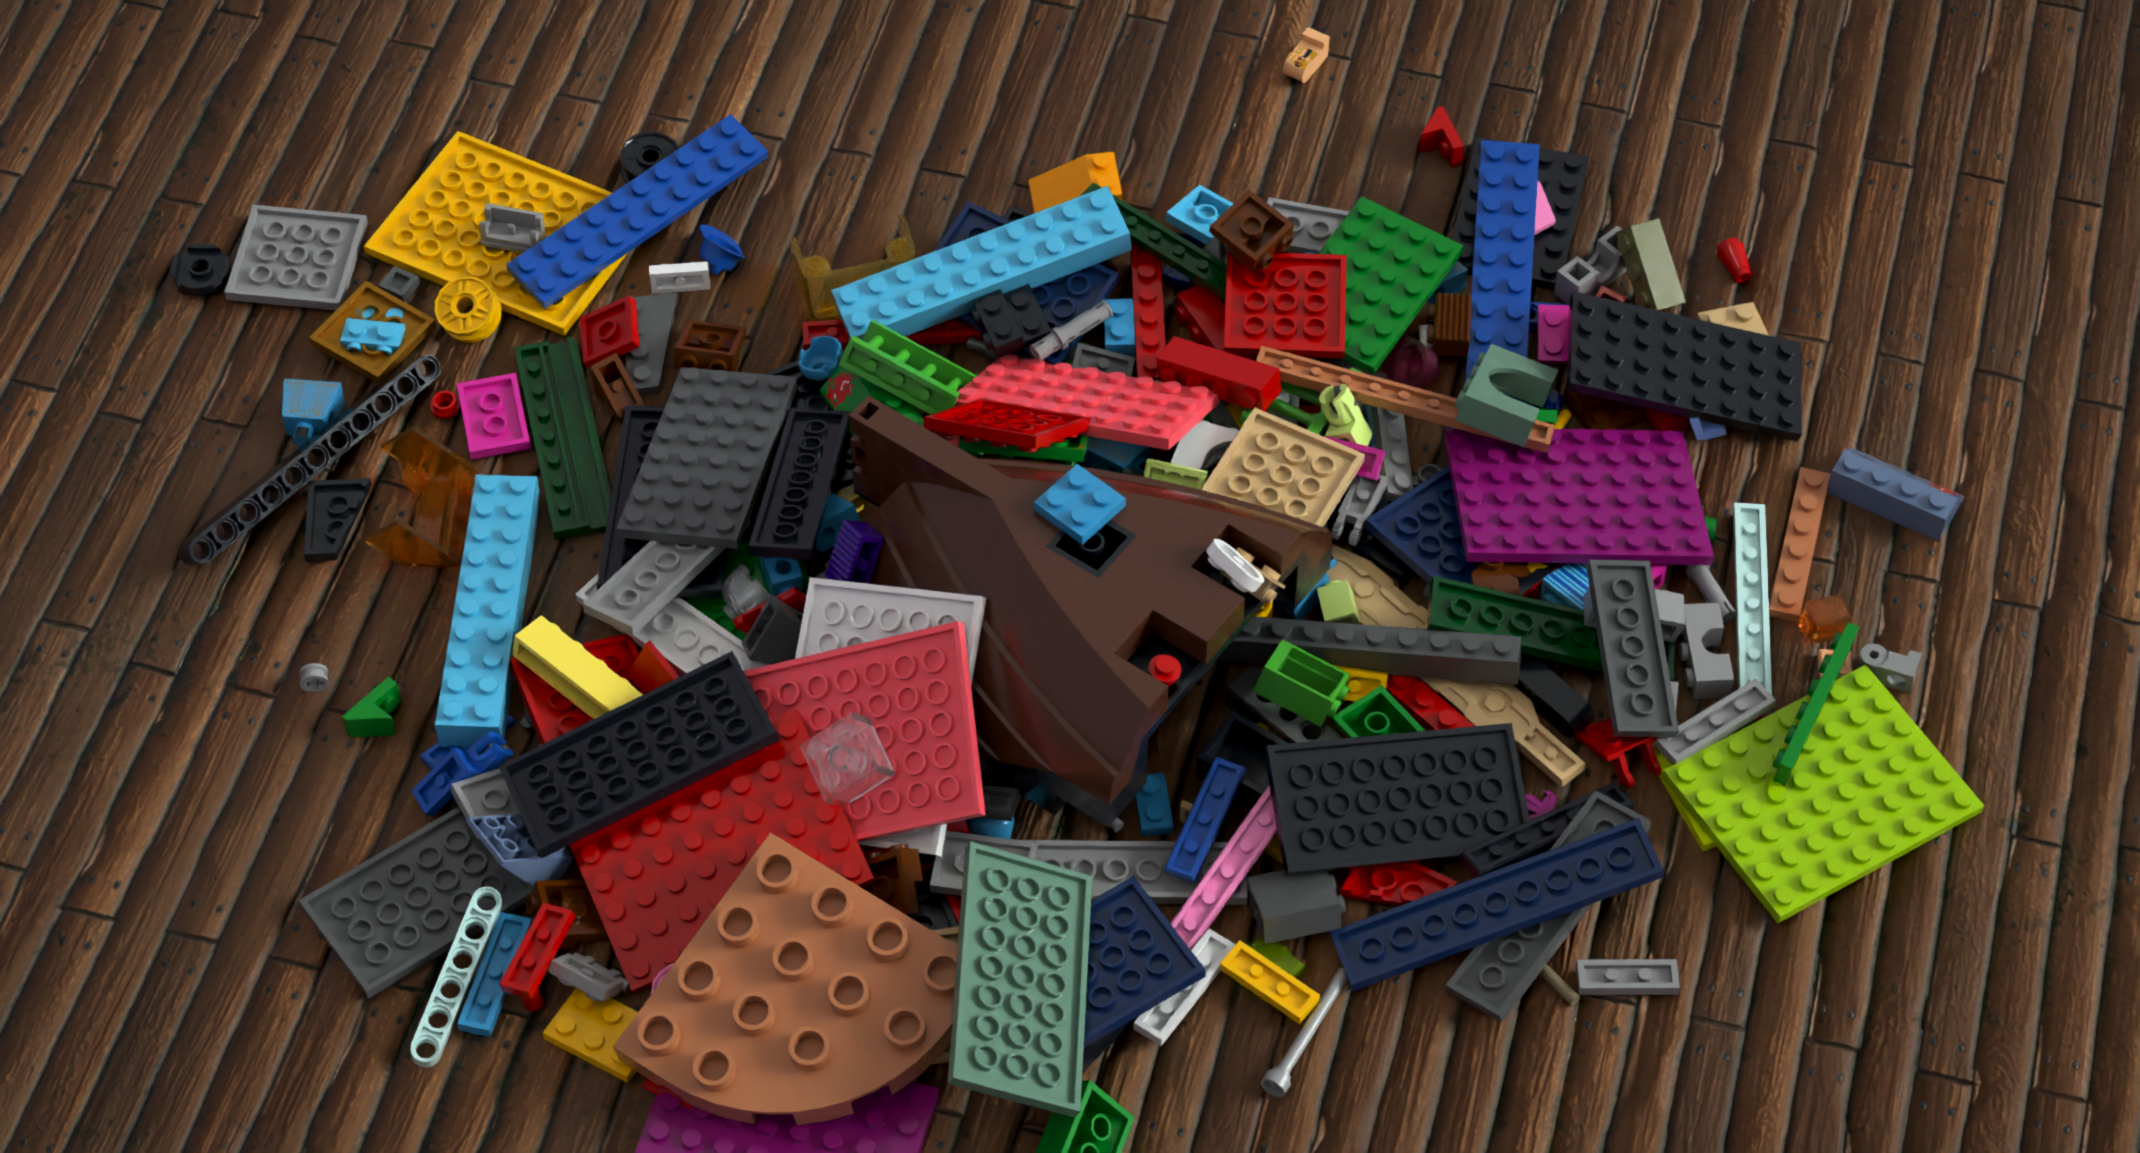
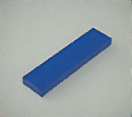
[1164,757,1246,885]

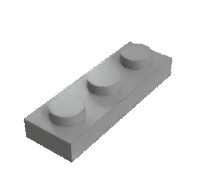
[1576,959,1680,995]

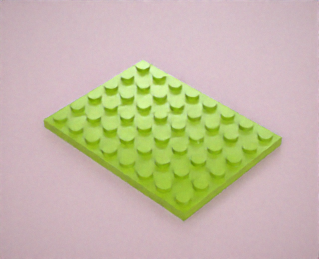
[1661,665,1984,923]

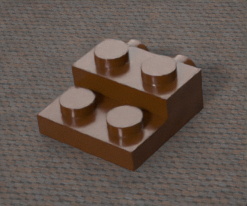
[1209,190,1294,273]
[674,320,746,372]
[1562,383,1647,430]
[863,844,923,916]
[526,879,610,950]

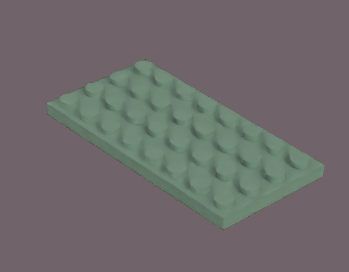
[948,841,1092,1118]

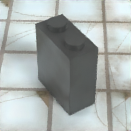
[1247,870,1346,944]

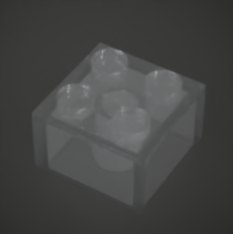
[799,712,895,807]

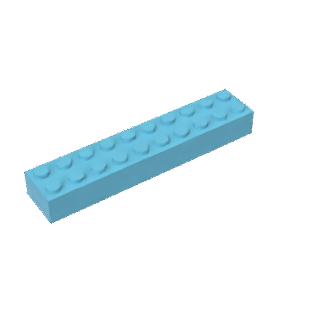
[831,186,1132,340]
[435,474,541,748]

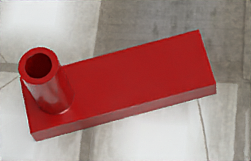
[499,902,576,1011]

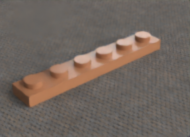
[1769,467,1831,623]

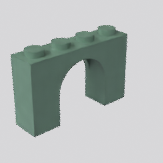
[1454,344,1558,448]

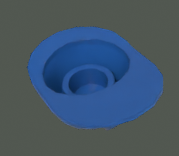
[699,224,746,275]

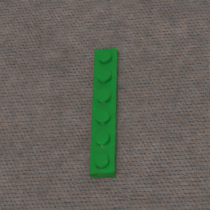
[1772,622,1860,786]

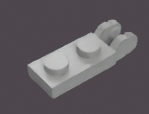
[1331,474,1389,546]

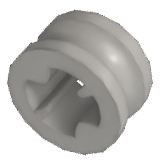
[299,663,329,692]

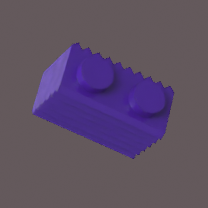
[824,520,885,584]

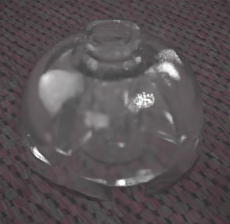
[721,564,770,621]

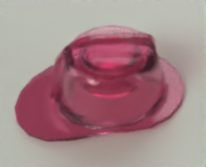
[1382,334,1442,387]

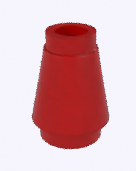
[1717,238,1752,283]

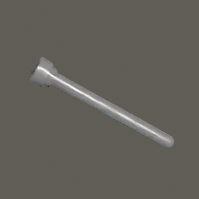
[1261,967,1348,1098]

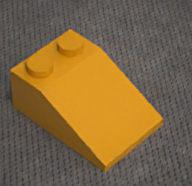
[1028,152,1122,213]

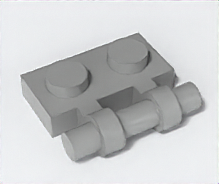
[548,952,630,1002]

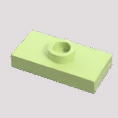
[1143,458,1208,490]

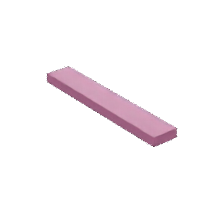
[1170,785,1277,950]

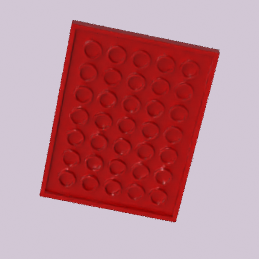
[570,710,876,995]

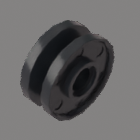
[621,131,679,184]

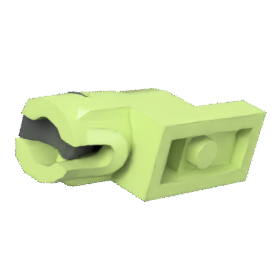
[1319,384,1372,478]

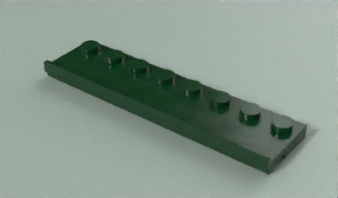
[514,336,611,539]

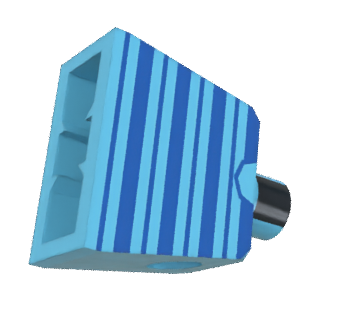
[1540,563,1589,610]

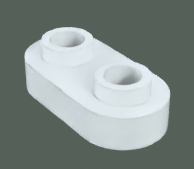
[1206,539,1264,592]

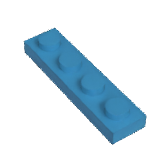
[457,912,532,1037]

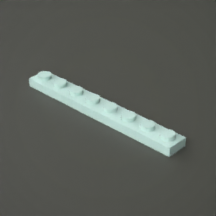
[1733,503,1772,714]

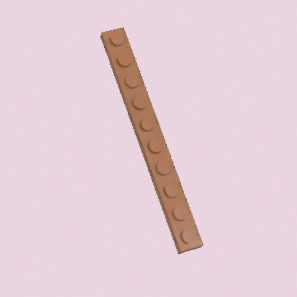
[1256,346,1555,453]

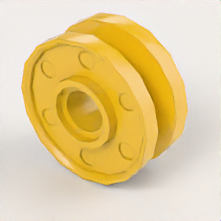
[434,276,502,343]

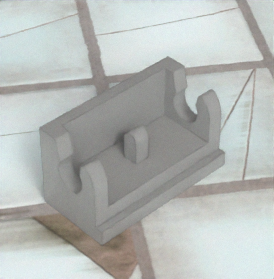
[480,203,546,253]

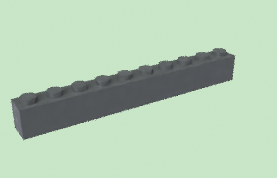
[1216,616,1521,685]

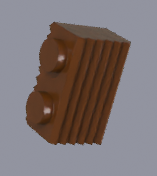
[1426,292,1472,357]

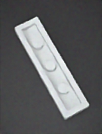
[1133,929,1236,1046]

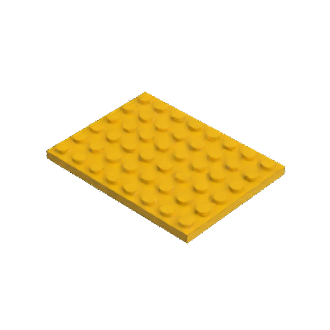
[364,131,628,336]

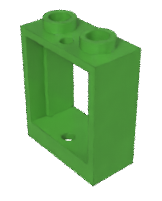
[1253,639,1350,727]

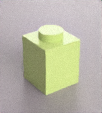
[1317,580,1360,624]

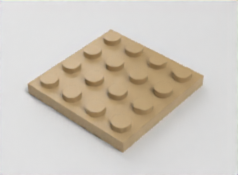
[1201,407,1365,527]

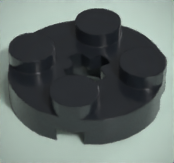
[171,244,232,296]

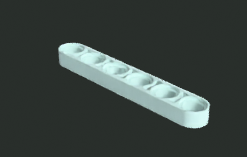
[410,886,502,1068]

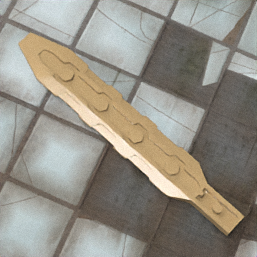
[1327,544,1585,788]

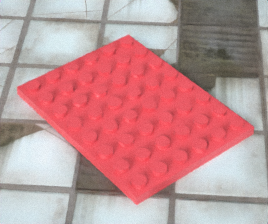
[744,621,986,842]

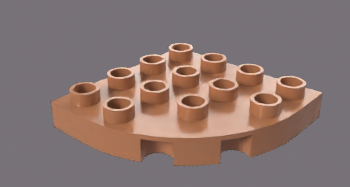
[613,832,958,1125]

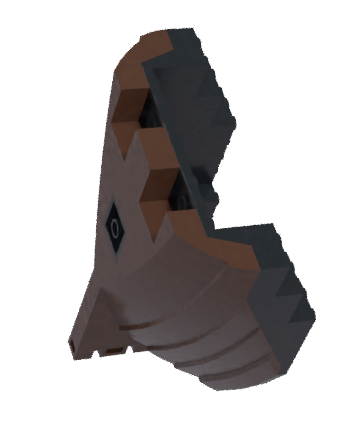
[812,395,1332,827]

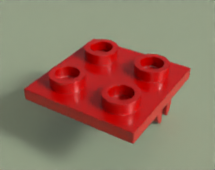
[1575,718,1662,789]

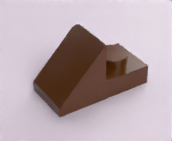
[589,353,645,420]

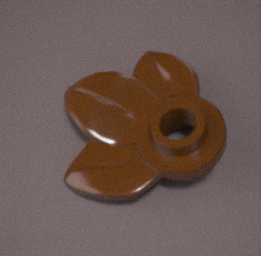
[1471,561,1530,595]

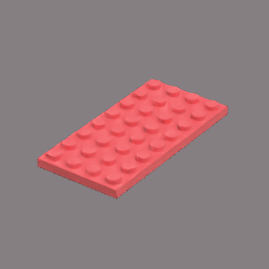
[954,354,1220,450]

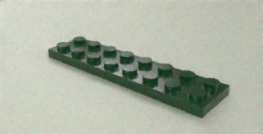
[1427,576,1675,681]

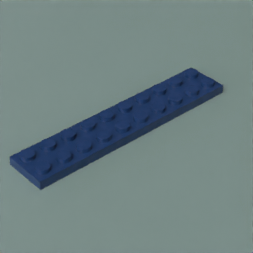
[1330,818,1664,991]

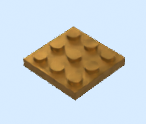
[309,281,436,384]

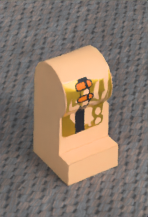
[1283,27,1330,83]

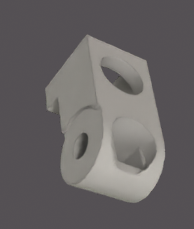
[1857,643,1922,694]

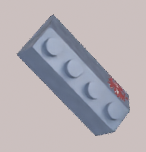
[1827,448,1964,542]

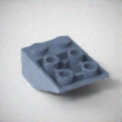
[466,814,574,887]

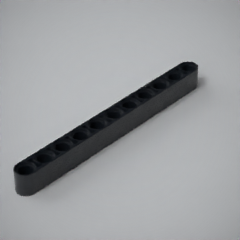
[178,355,441,565]

